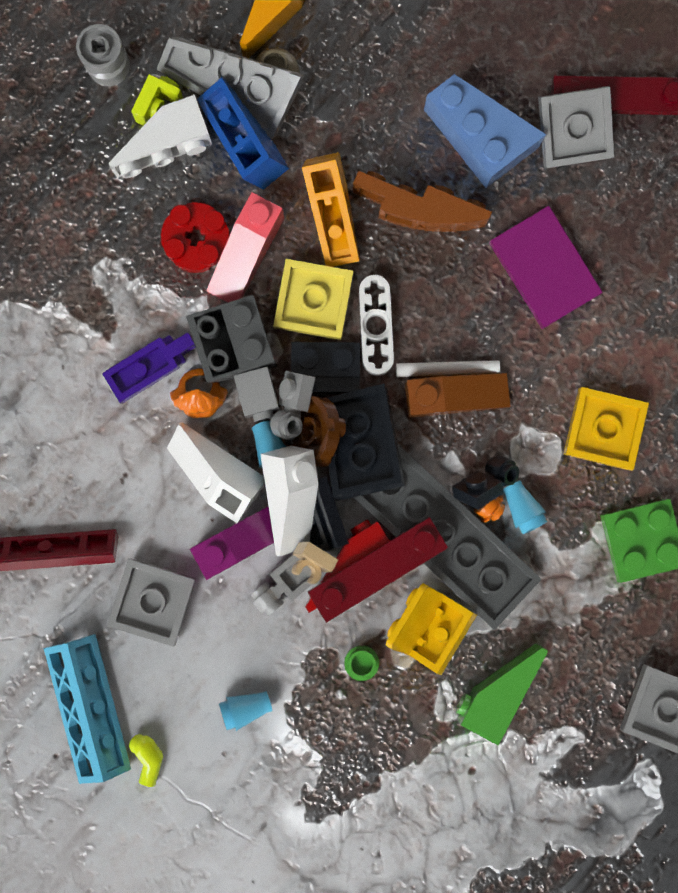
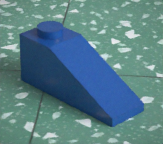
[197,77,289,190]

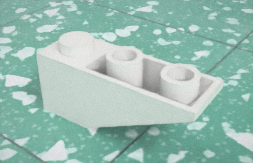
[109,95,212,178]
[167,422,265,523]

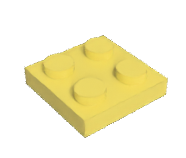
[273,259,353,340]

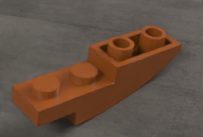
[353,171,492,232]

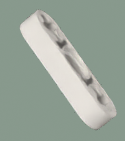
[359,275,394,376]

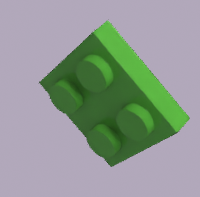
[600,499,678,583]

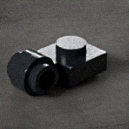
[452,456,519,510]

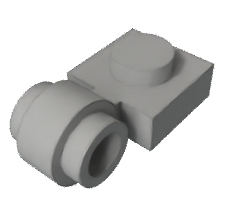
[270,371,315,440]
[251,555,312,616]

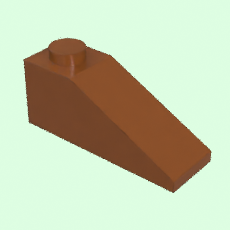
[404,373,511,418]

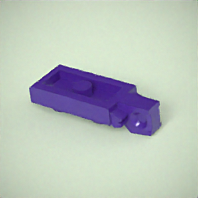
[102,332,196,404]

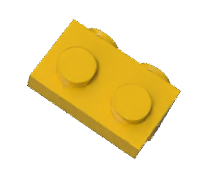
[386,583,477,675]

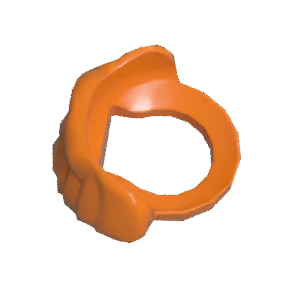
[170,368,228,418]

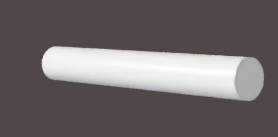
[396,360,500,377]

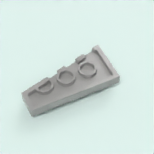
[157,36,305,139]

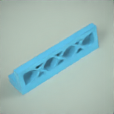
[44,634,131,784]

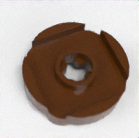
[288,396,346,467]

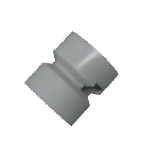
[76,24,130,87]

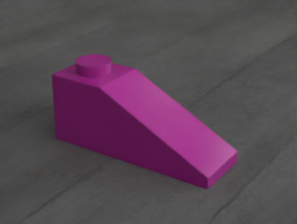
[190,506,274,580]

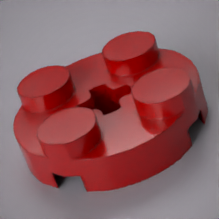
[161,202,230,273]

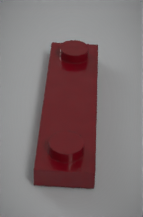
[551,76,678,115]
[308,517,448,623]
[0,529,119,571]

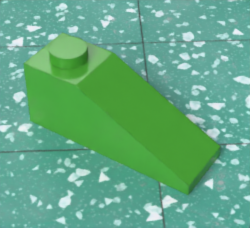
[456,643,548,746]

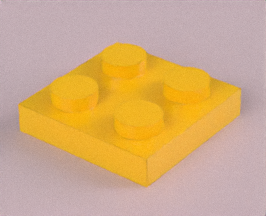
[563,387,649,471]

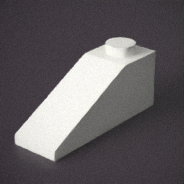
[261,446,318,556]

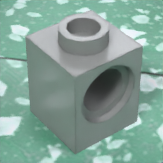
[234,367,280,422]

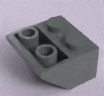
[186,295,277,384]

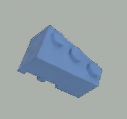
[424,74,546,188]

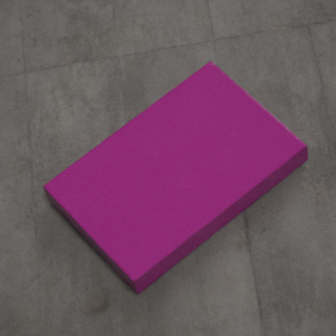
[489,206,603,329]

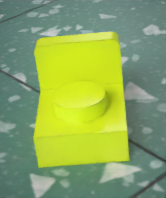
[131,74,184,126]

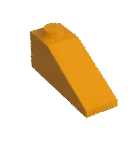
[240,0,305,58]
[302,152,360,267]

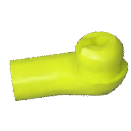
[129,734,163,787]

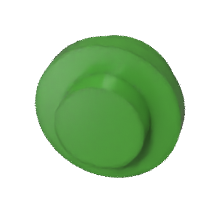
[344,645,379,681]

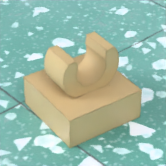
[292,542,338,584]

